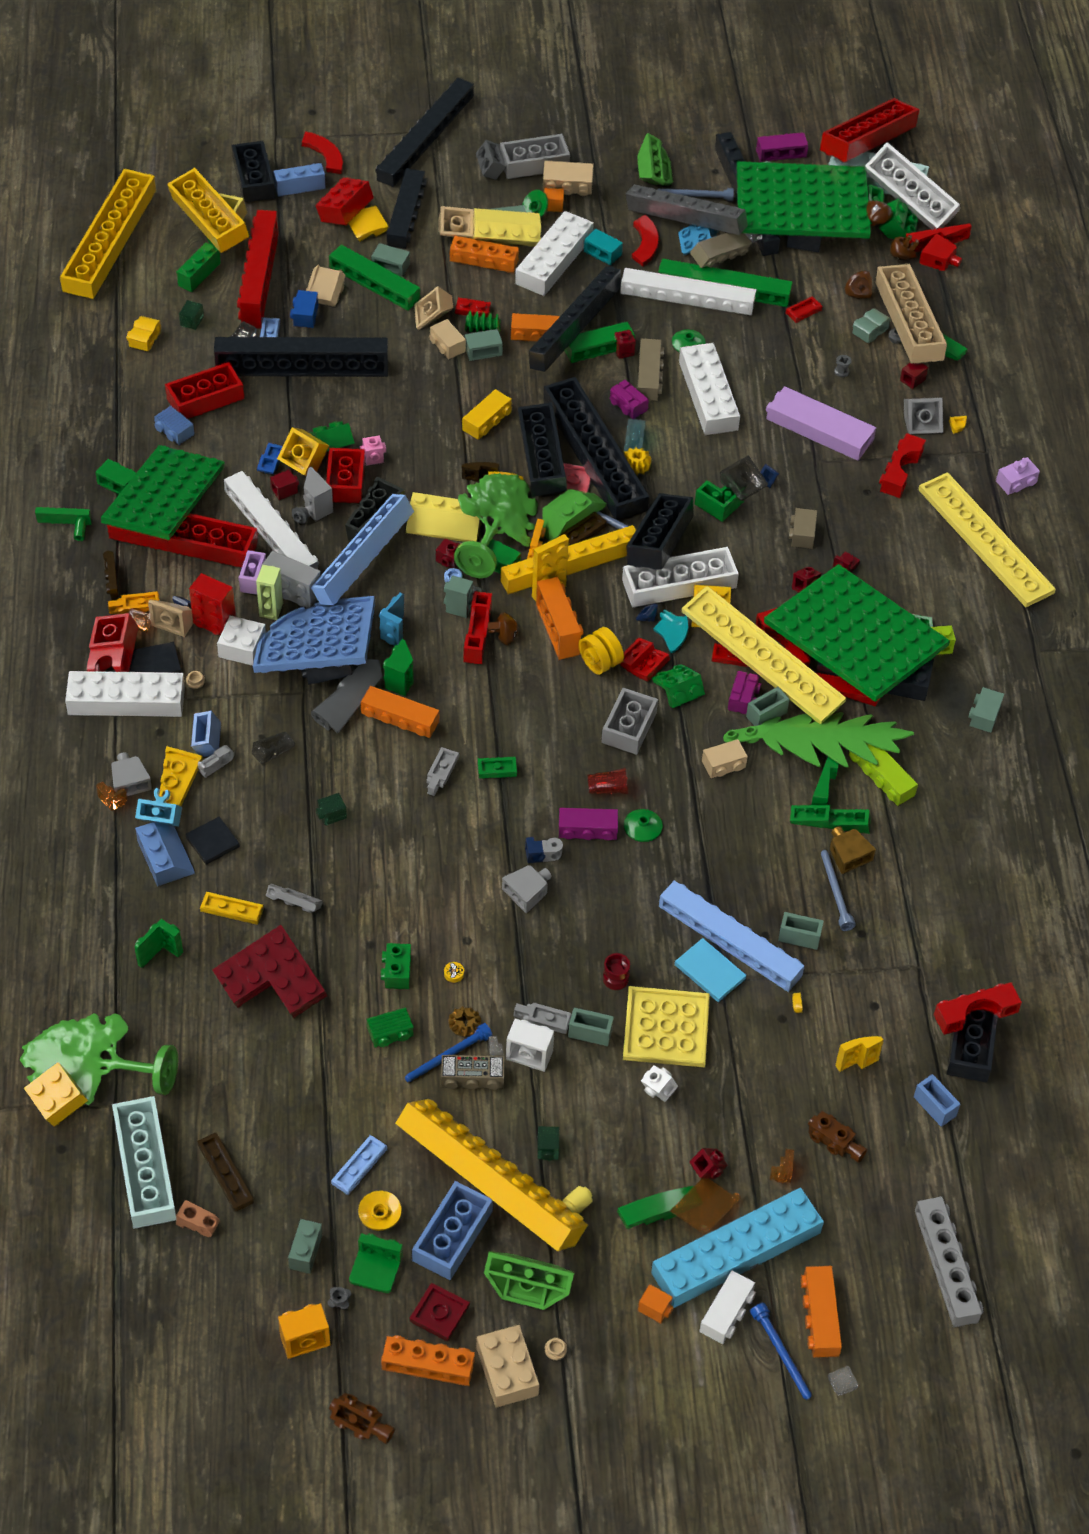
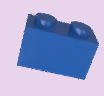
[290,290,319,328]

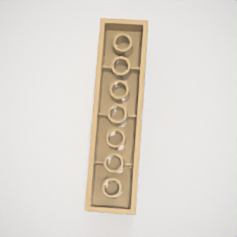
[876,264,947,363]

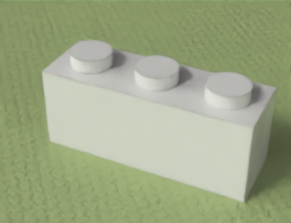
[700,1270,756,1344]

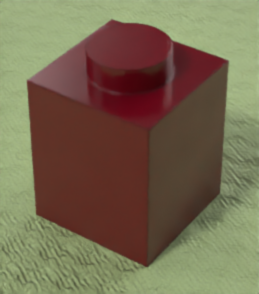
[900,362,928,389]
[270,470,299,500]

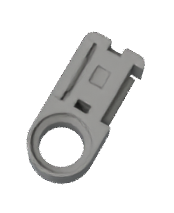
[198,745,234,778]

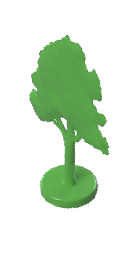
[454,473,538,578]
[20,1014,178,1105]

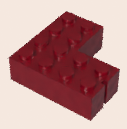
[212,925,328,1018]

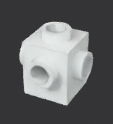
[641,1065,678,1102]

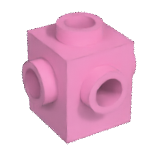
[360,436,386,465]

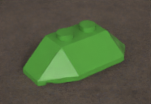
[637,133,673,185]
[542,489,607,541]
[484,1251,574,1310]

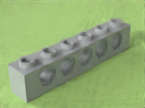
[915,1197,983,1327]

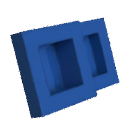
[257,443,283,475]

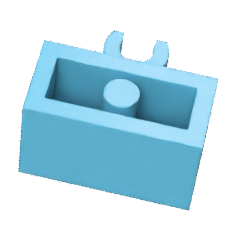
[135,788,182,826]

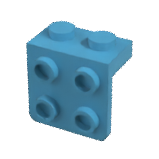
[678,224,718,255]
[379,592,404,646]

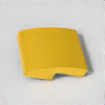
[349,206,389,242]
[835,1036,884,1072]

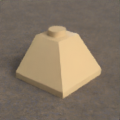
[438,206,474,238]
[414,286,453,330]
[148,599,193,637]

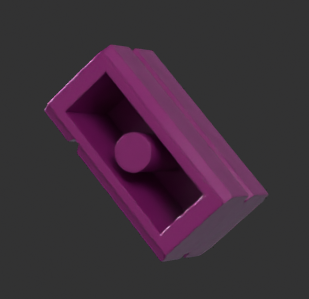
[610,380,649,419]
[728,671,761,715]

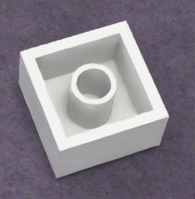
[217,616,266,666]
[506,1018,554,1072]

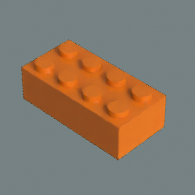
[536,577,583,660]

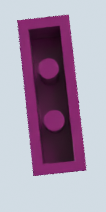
[756,132,808,162]
[558,808,618,840]

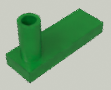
[35,507,92,541]

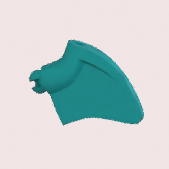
[653,610,689,653]

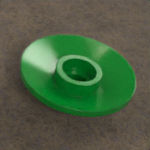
[522,190,548,218]
[672,329,706,353]
[624,809,663,842]

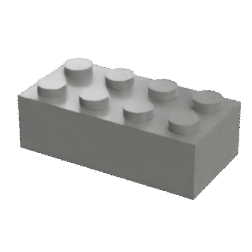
[500,134,570,179]

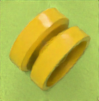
[578,627,624,675]

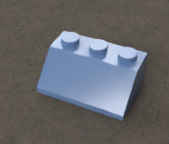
[272,163,325,196]
[135,822,195,886]

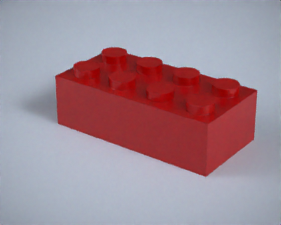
[165,362,244,419]

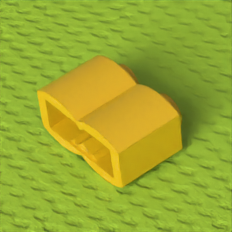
[127,316,161,351]

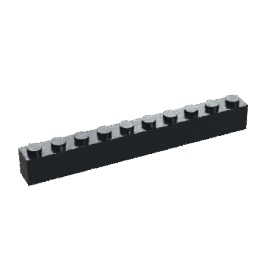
[375,78,474,187]
[715,132,780,256]
[529,266,621,372]

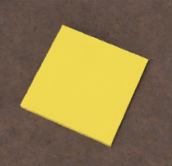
[623,986,710,1067]

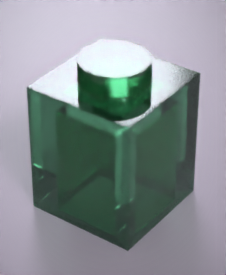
[179,300,204,330]
[315,793,347,826]
[537,1126,559,1161]

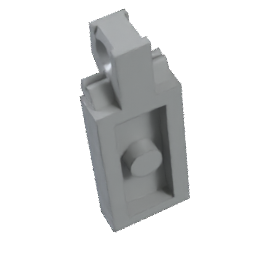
[426,747,459,796]
[266,884,323,913]
[514,1002,572,1034]

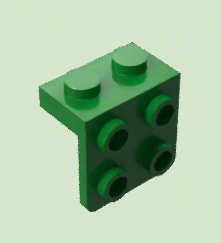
[652,664,705,708]
[134,918,183,968]
[349,1233,403,1293]

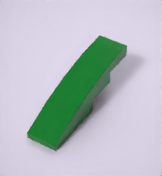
[617,1186,703,1229]

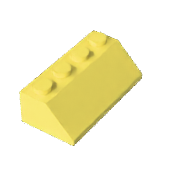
[473,208,541,246]
[406,492,482,542]

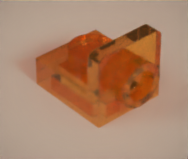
[128,608,151,633]
[96,781,127,811]
[770,1149,794,1183]

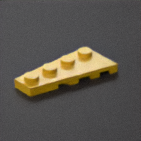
[159,746,203,806]

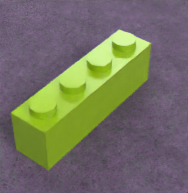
[849,743,918,806]

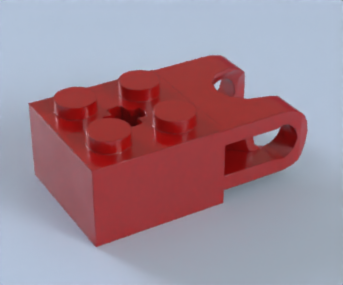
[87,613,139,672]

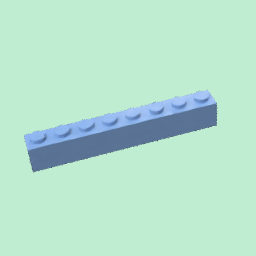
[311,494,414,605]
[659,880,804,992]

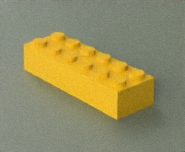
[167,168,249,253]

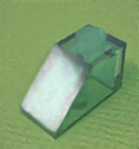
[624,418,646,451]

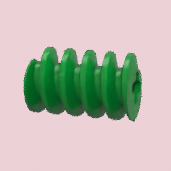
[465,310,501,333]

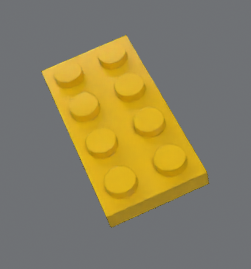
[532,534,569,601]

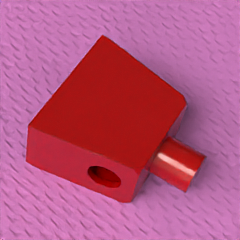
[919,234,962,271]

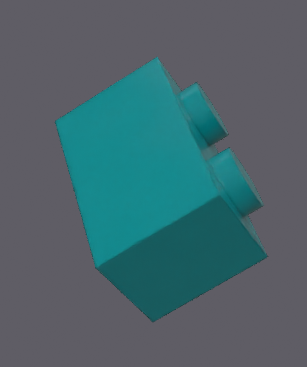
[584,229,623,265]

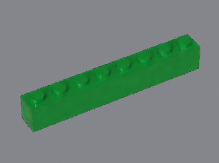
[658,259,793,307]

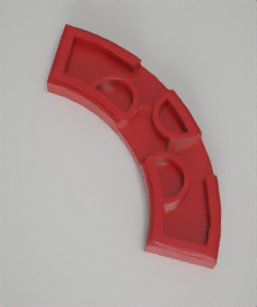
[302,132,343,174]
[632,215,658,267]

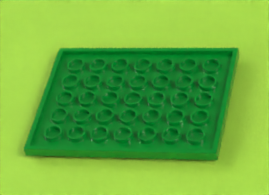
[736,161,871,238]
[764,564,950,702]

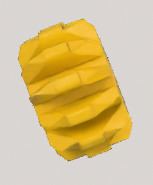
[623,447,652,476]

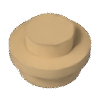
[186,671,205,689]
[545,1338,567,1360]

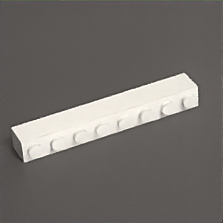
[620,268,756,315]
[224,471,319,570]

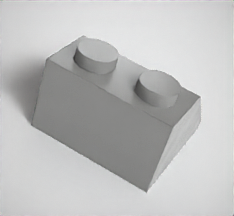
[904,397,943,434]
[303,467,333,522]

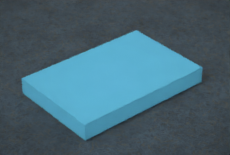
[674,938,746,1002]

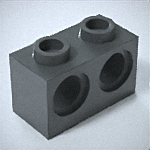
[476,140,506,180]

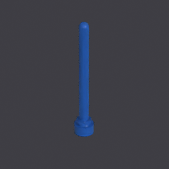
[405,1023,493,1082]
[750,1303,812,1400]

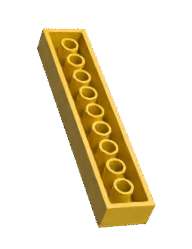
[60,169,156,299]
[395,1099,588,1251]

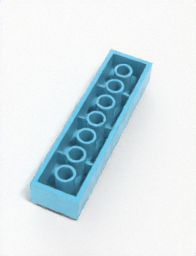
[651,1187,824,1308]

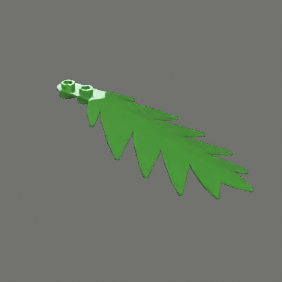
[723,712,914,768]

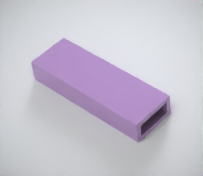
[766,386,876,461]

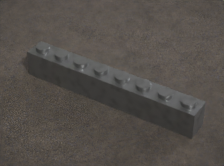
[626,185,748,235]

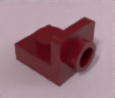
[614,330,636,359]
[832,551,860,573]

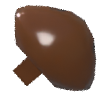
[867,201,893,226]
[890,235,919,260]
[844,270,872,298]
[488,612,519,645]

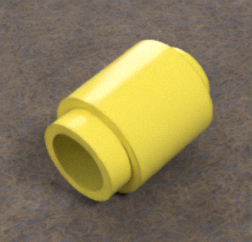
[563,1186,592,1214]

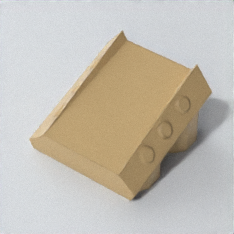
[306,265,346,307]

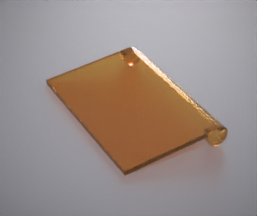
[671,1178,741,1235]

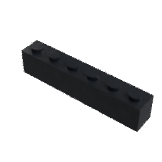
[387,168,428,249]

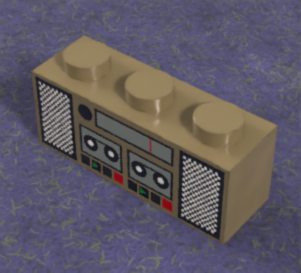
[441,1055,504,1090]

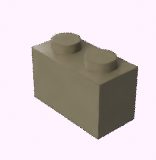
[789,508,817,549]

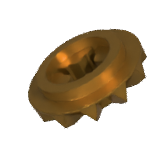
[449,1006,481,1036]

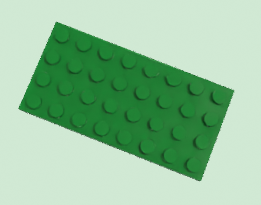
[101,445,224,540]

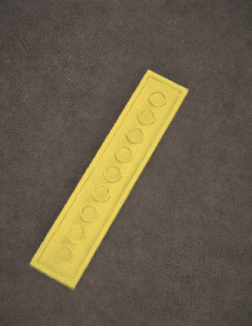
[919,472,1056,607]
[682,586,846,724]

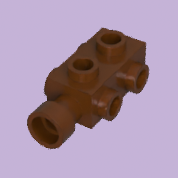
[808,1111,868,1163]
[329,1393,395,1445]

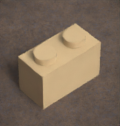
[429,319,466,359]
[702,739,748,778]

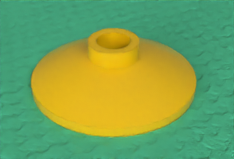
[358,1191,401,1231]

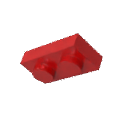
[455,297,491,317]

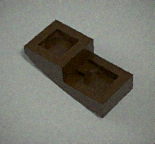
[462,462,499,482]

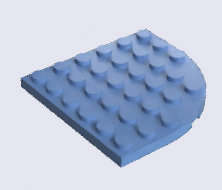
[253,596,375,673]

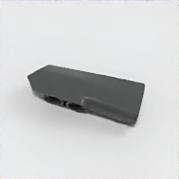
[311,659,382,734]

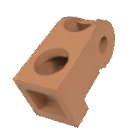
[176,1200,220,1237]

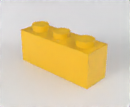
[462,389,512,440]

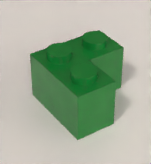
[695,479,746,522]

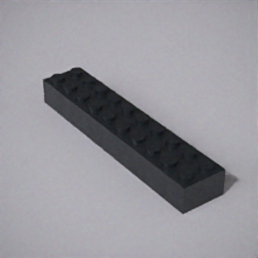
[214,337,388,377]
[543,377,649,520]

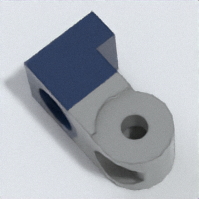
[525,837,563,864]

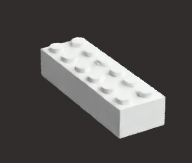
[865,143,960,229]
[515,211,593,296]
[679,343,740,435]
[622,547,739,607]
[65,671,185,717]

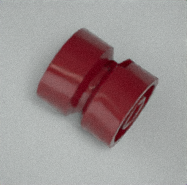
[603,953,630,990]

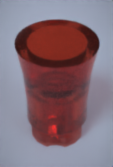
[587,767,628,794]

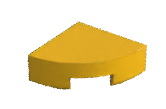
[949,416,967,434]

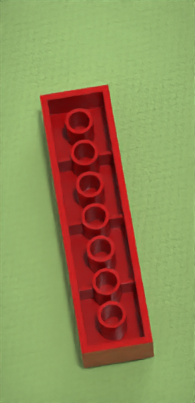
[820,98,920,162]
[237,210,279,329]
[107,513,258,568]

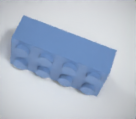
[412,1181,493,1280]

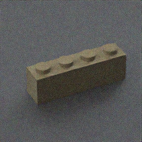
[690,232,752,268]
[638,338,664,401]

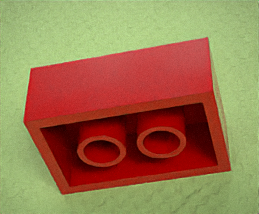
[315,178,374,225]
[326,448,365,503]
[189,573,236,636]

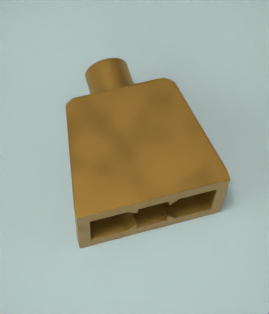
[830,826,876,874]

